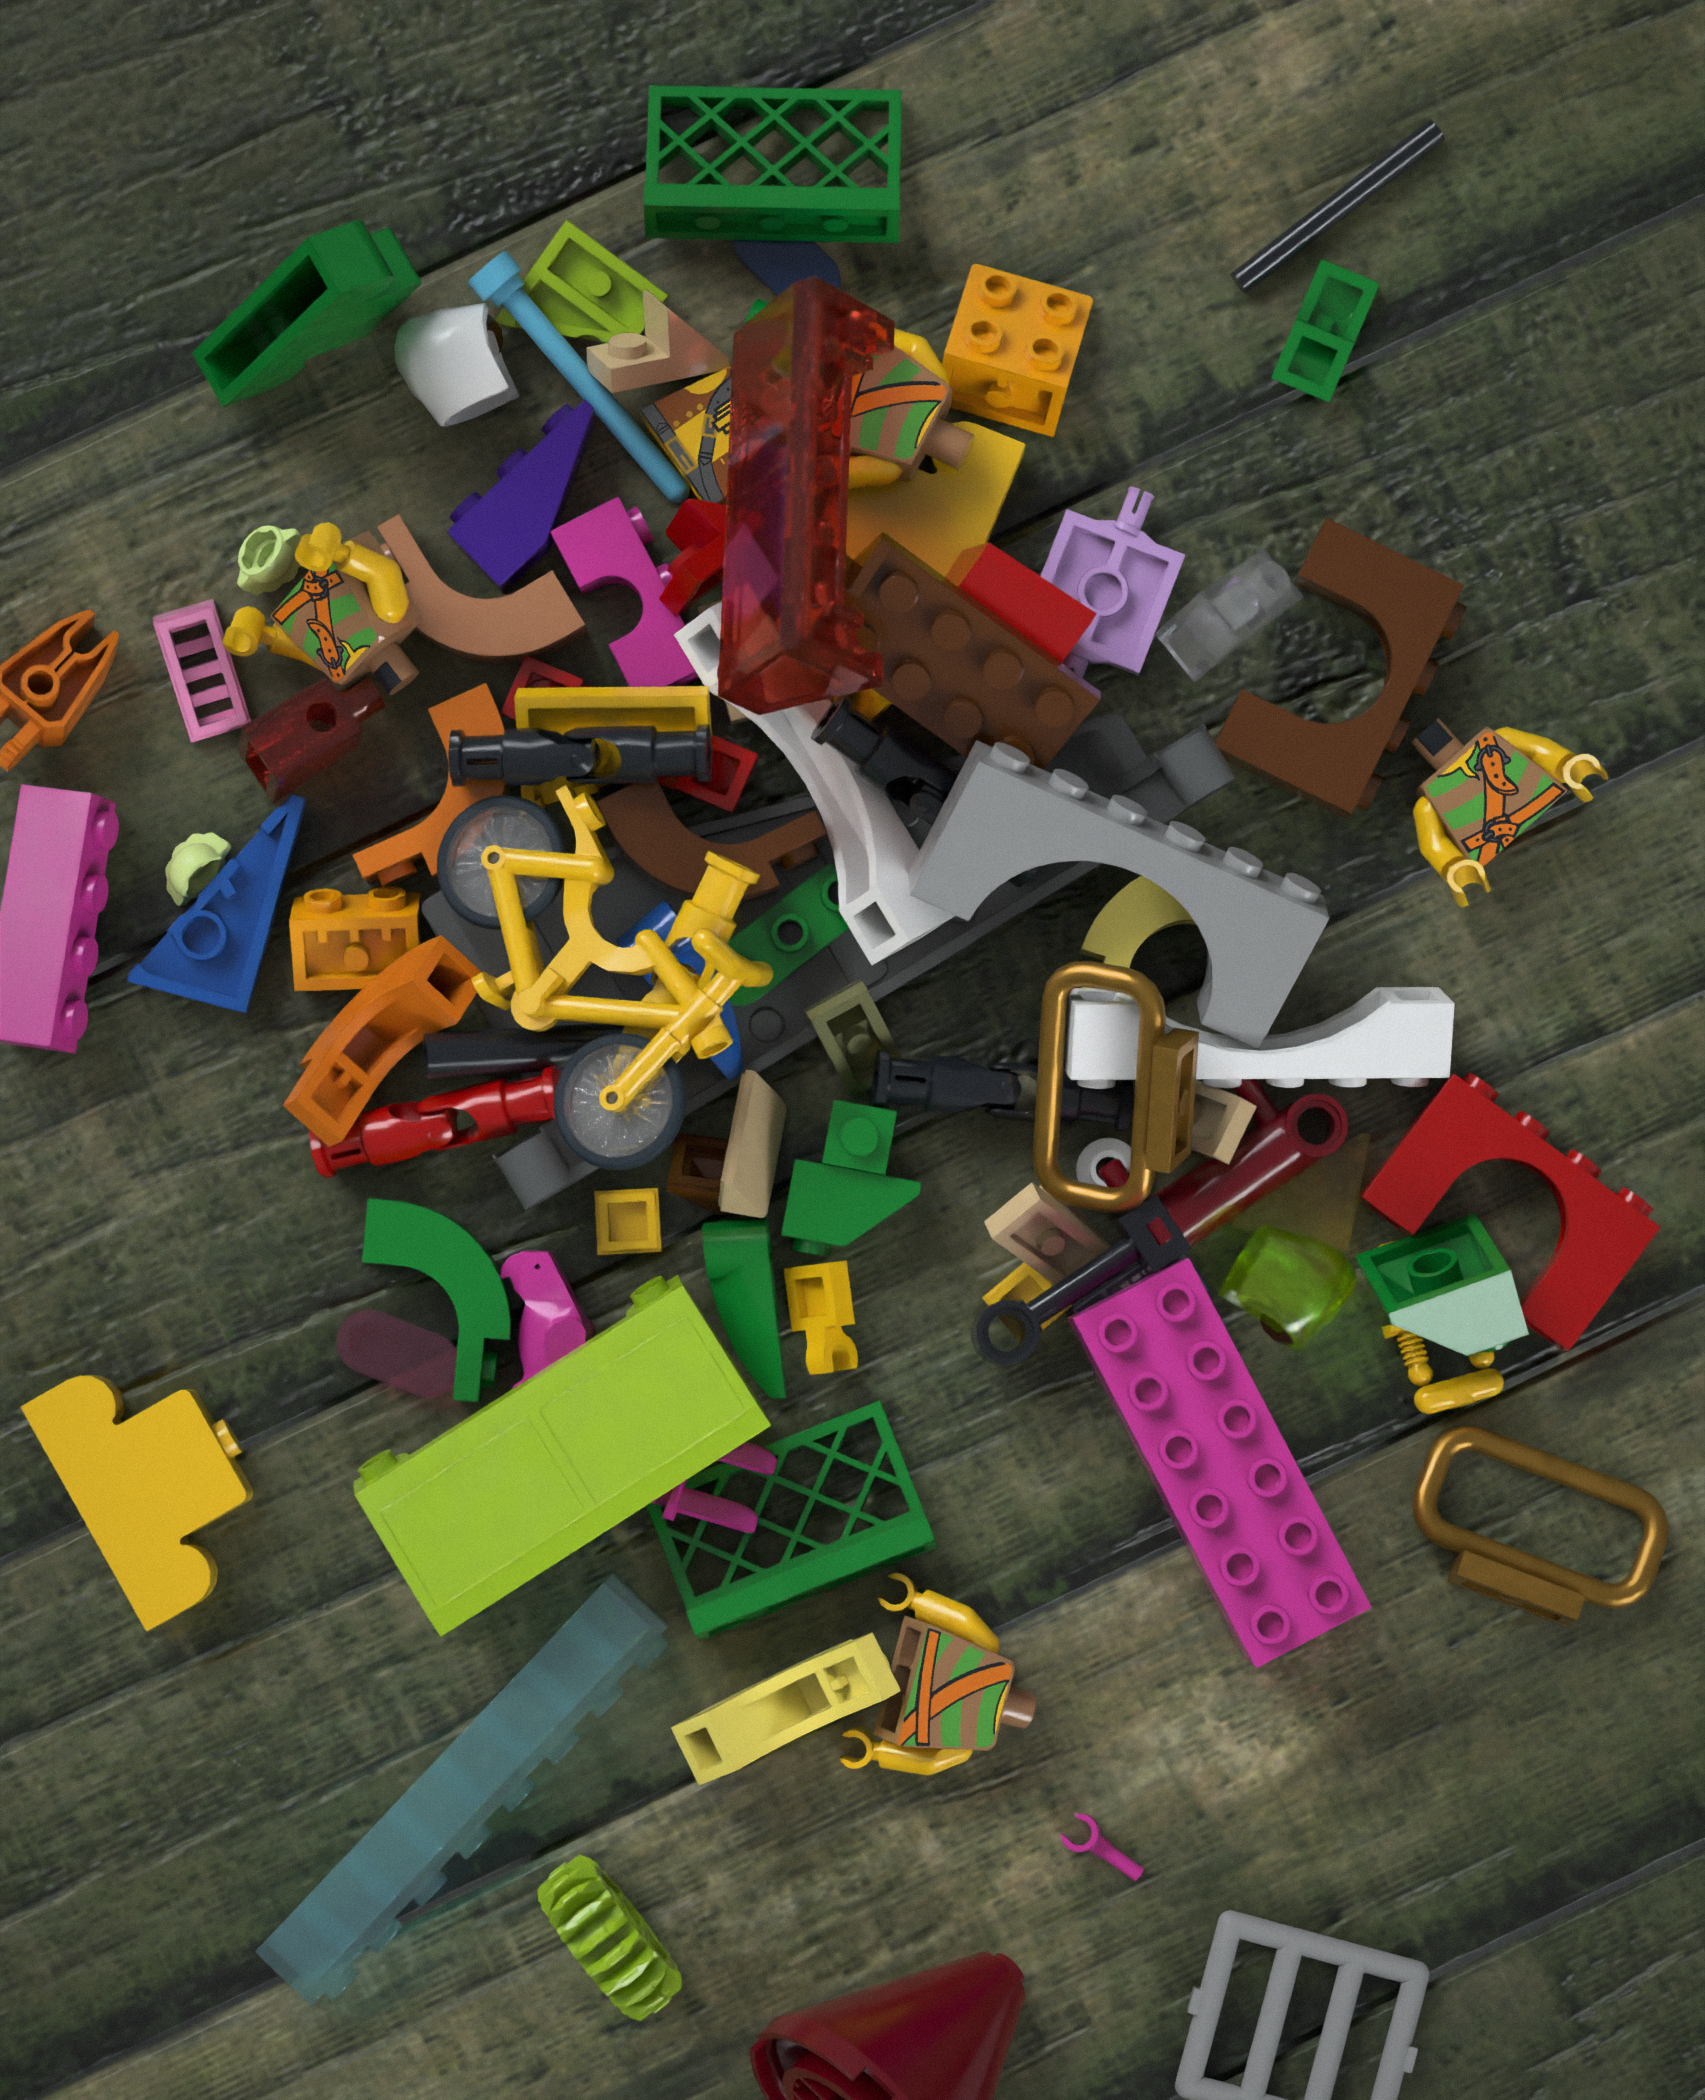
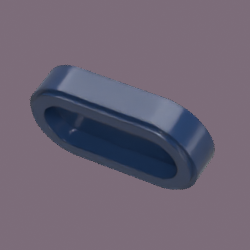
[732,240,841,315]

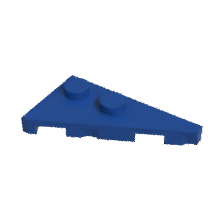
[127,795,307,1014]

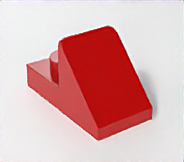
[659,499,779,617]

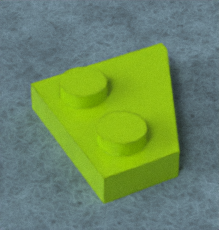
[496,220,671,343]

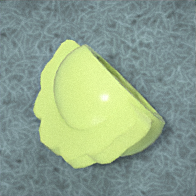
[237,525,301,595]
[165,832,231,906]

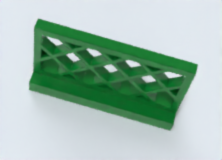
[643,85,902,243]
[646,1400,938,1642]

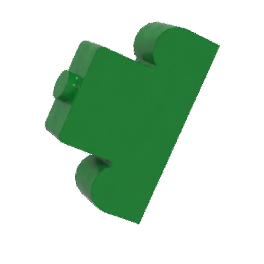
[192,220,422,408]

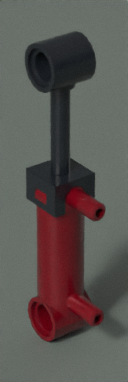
[971,1079,1348,1365]

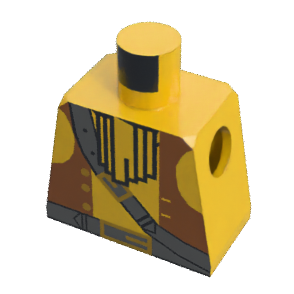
[640,366,791,505]

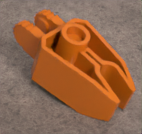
[0,609,119,772]

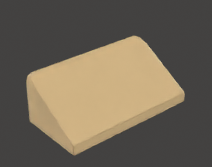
[718,1070,787,1218]

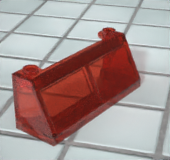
[717,276,895,715]

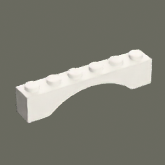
[674,584,956,965]
[1064,987,1455,1089]

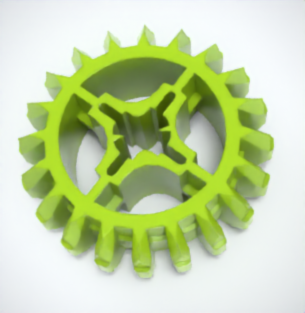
[537,1855,682,2021]

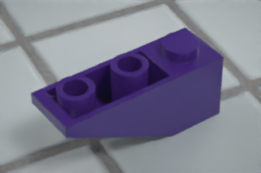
[447,399,597,594]

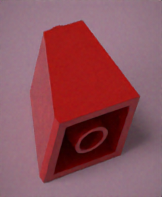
[945,542,1097,663]

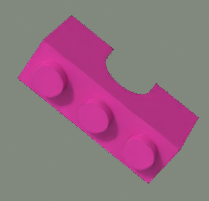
[550,497,699,687]

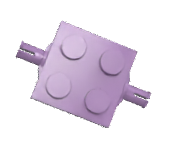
[1041,487,1185,678]

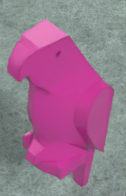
[500,1250,594,1389]

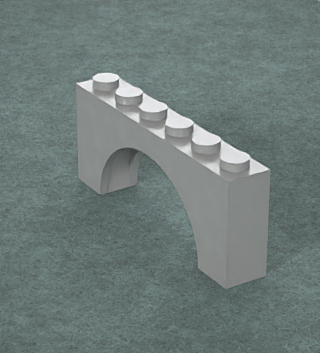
[908,740,1329,1049]

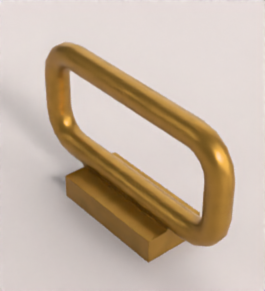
[1033,961,1199,1213]
[1412,1425,1669,1627]

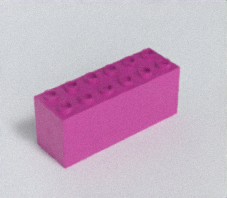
[1067,1258,1372,1668]

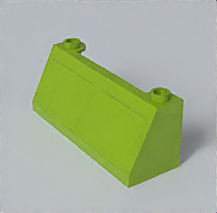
[353,1275,771,1637]

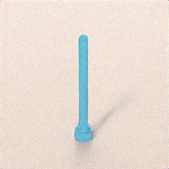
[467,249,690,503]

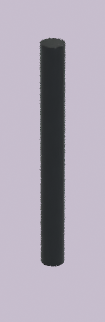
[1230,119,1445,294]

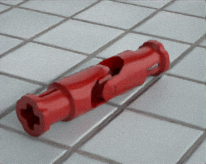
[309,1065,570,1179]

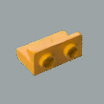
[289,886,421,991]

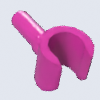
[1060,1813,1144,1881]

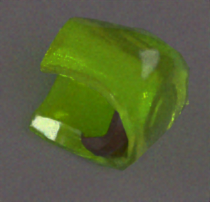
[1218,1224,1357,1352]

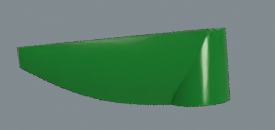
[702,1216,786,1398]

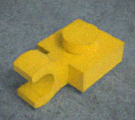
[784,1260,858,1375]

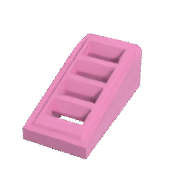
[153,599,251,743]

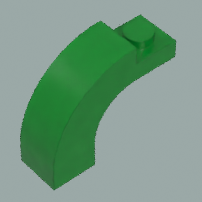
[362,1198,514,1402]

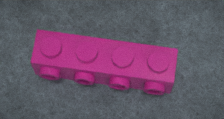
[0,784,119,1054]

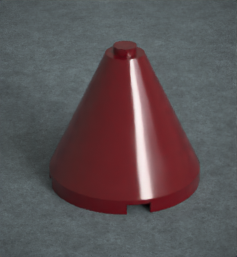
[749,1952,1026,2100]

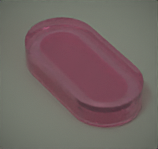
[337,1310,457,1397]

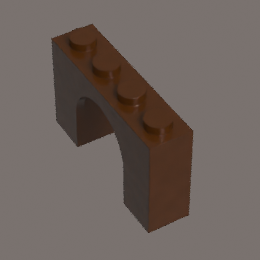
[1215,518,1467,820]

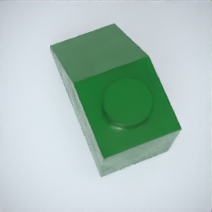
[781,1159,922,1257]

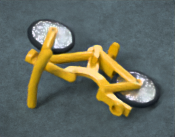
[437,785,773,1170]

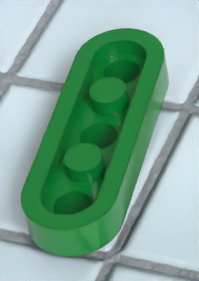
[717,863,849,1007]

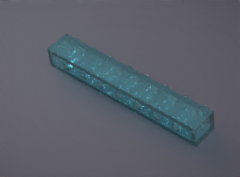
[256,1571,670,2006]

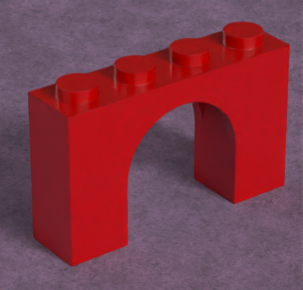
[1356,1072,1661,1351]

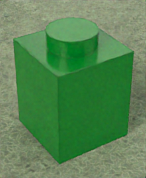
[822,1100,897,1175]

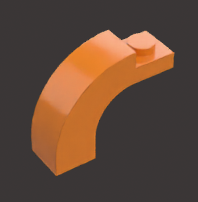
[353,683,510,887]
[283,935,481,1147]

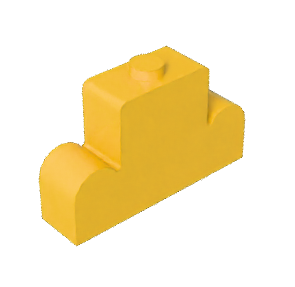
[816,421,1026,577]
[20,1375,253,1632]

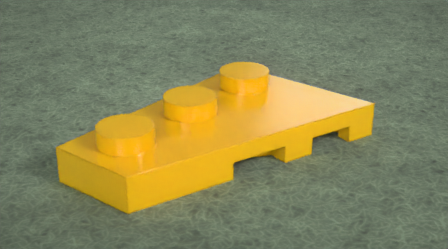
[514,686,712,816]

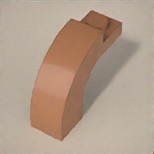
[377,514,588,664]

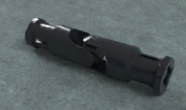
[811,694,1039,888]
[448,725,713,787]
[871,1050,1134,1131]

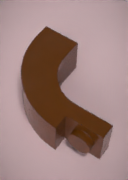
[596,781,826,902]

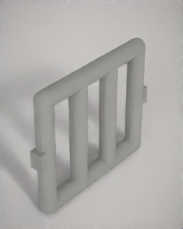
[1175,1910,1430,2100]

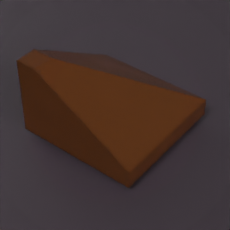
[667,1133,729,1216]

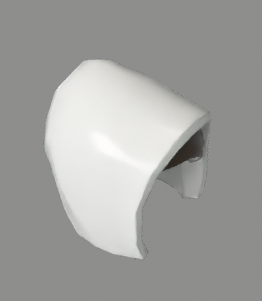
[394,303,519,427]

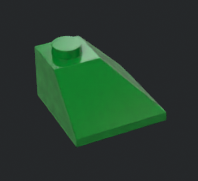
[1355,1213,1529,1356]

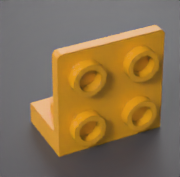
[941,264,1093,437]

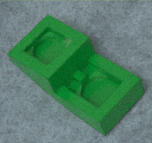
[1271,258,1380,402]

